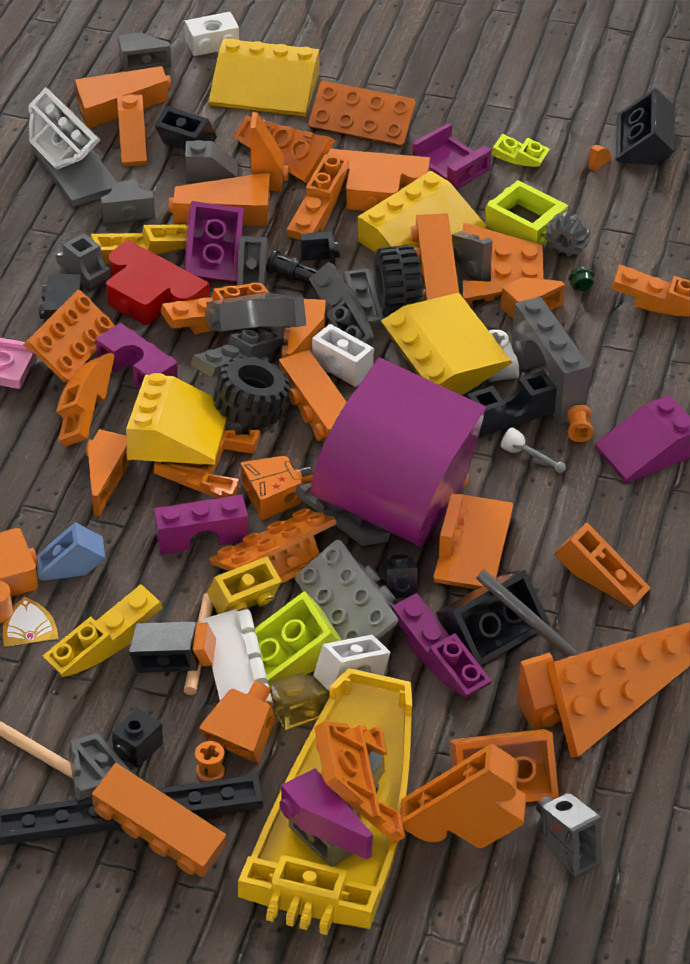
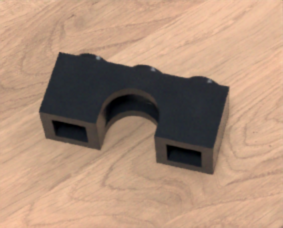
[467,370,557,437]

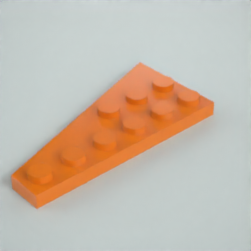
[547,622,690,758]

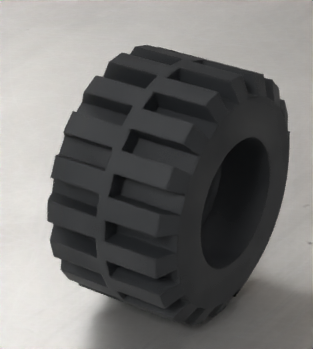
[374,245,423,316]
[213,356,290,428]

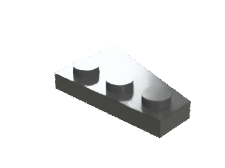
[295,483,390,546]

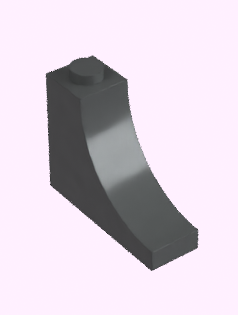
[205,292,306,331]

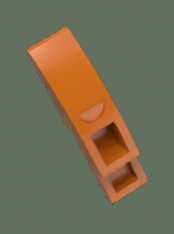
[287,154,349,240]
[611,264,690,317]
[161,283,269,334]
[56,353,115,447]

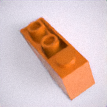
[282,299,326,358]

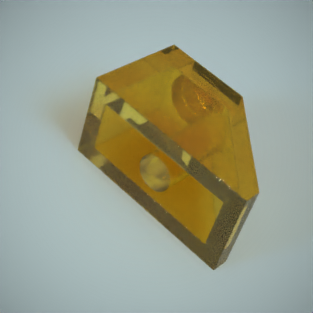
[272,673,329,730]

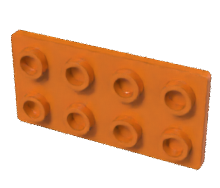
[308,81,416,146]
[23,289,115,383]
[434,493,513,589]
[209,509,337,584]

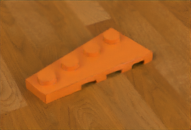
[233,116,335,184]

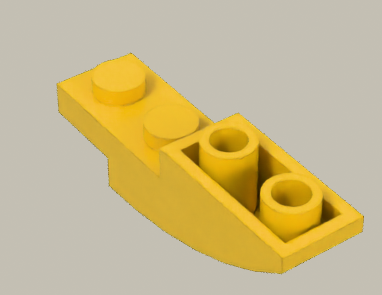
[43,584,163,677]

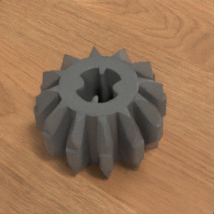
[545,210,591,258]

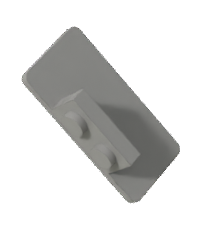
[295,540,398,640]

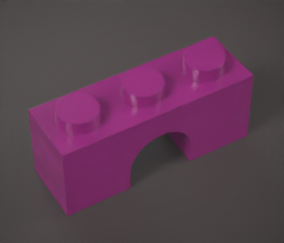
[95,323,178,389]
[154,495,249,554]

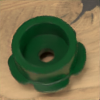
[568,267,595,291]

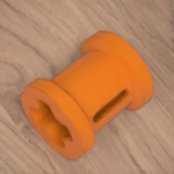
[567,405,594,442]
[195,741,225,782]

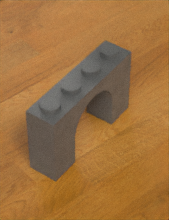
[512,296,591,424]

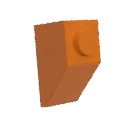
[501,277,565,319]
[517,652,561,730]

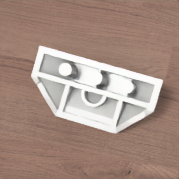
[29,87,100,170]

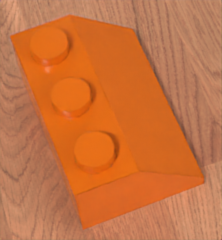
[449,729,559,802]

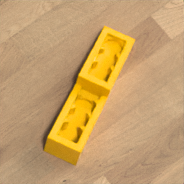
[90,225,186,264]

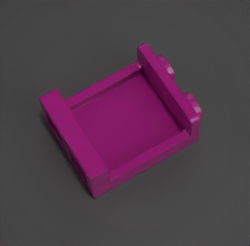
[412,123,492,190]

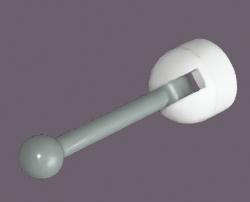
[501,428,566,473]

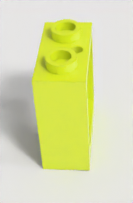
[485,180,568,245]

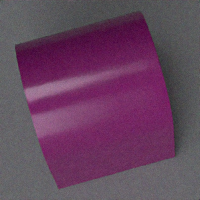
[311,357,486,547]

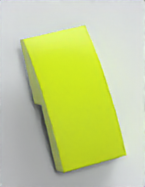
[491,134,550,167]

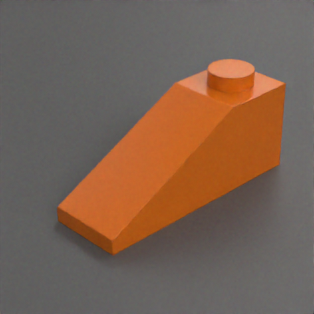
[117,94,147,166]
[250,112,289,191]
[86,429,131,517]
[554,523,651,608]

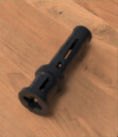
[266,249,346,285]

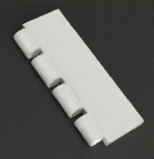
[201,609,273,707]

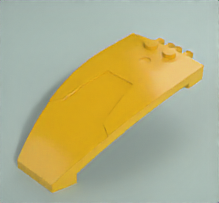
[238,668,412,935]

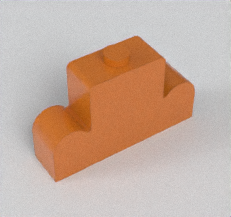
[327,149,430,211]
[0,528,38,624]
[400,743,526,848]

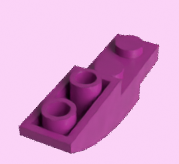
[391,593,492,698]

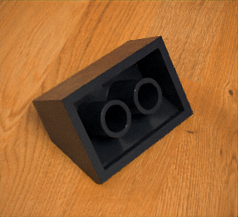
[615,88,675,165]
[435,570,550,666]

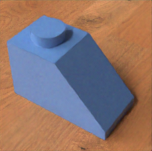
[37,522,106,581]

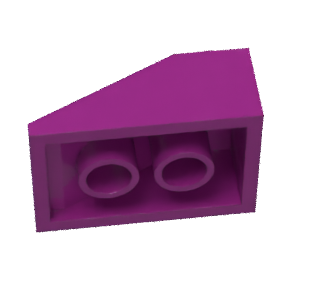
[184,201,244,283]
[595,395,690,483]

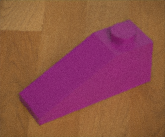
[279,768,373,859]

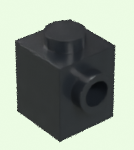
[111,708,163,768]

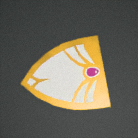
[2,597,58,647]

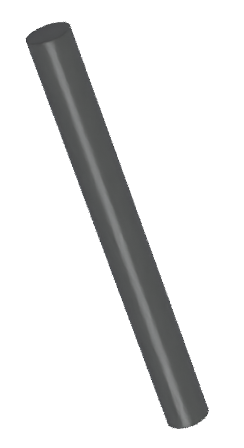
[476,569,578,658]

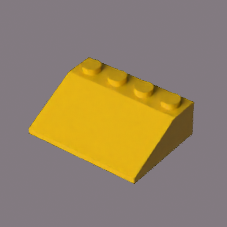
[209,39,319,117]
[358,171,487,253]
[381,293,512,395]
[126,373,228,465]

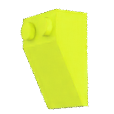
[254,591,342,688]

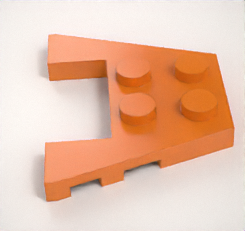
[462,223,543,305]
[154,430,260,499]
[314,721,405,843]

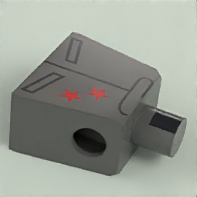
[536,794,602,877]

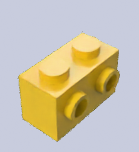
[207,556,282,614]

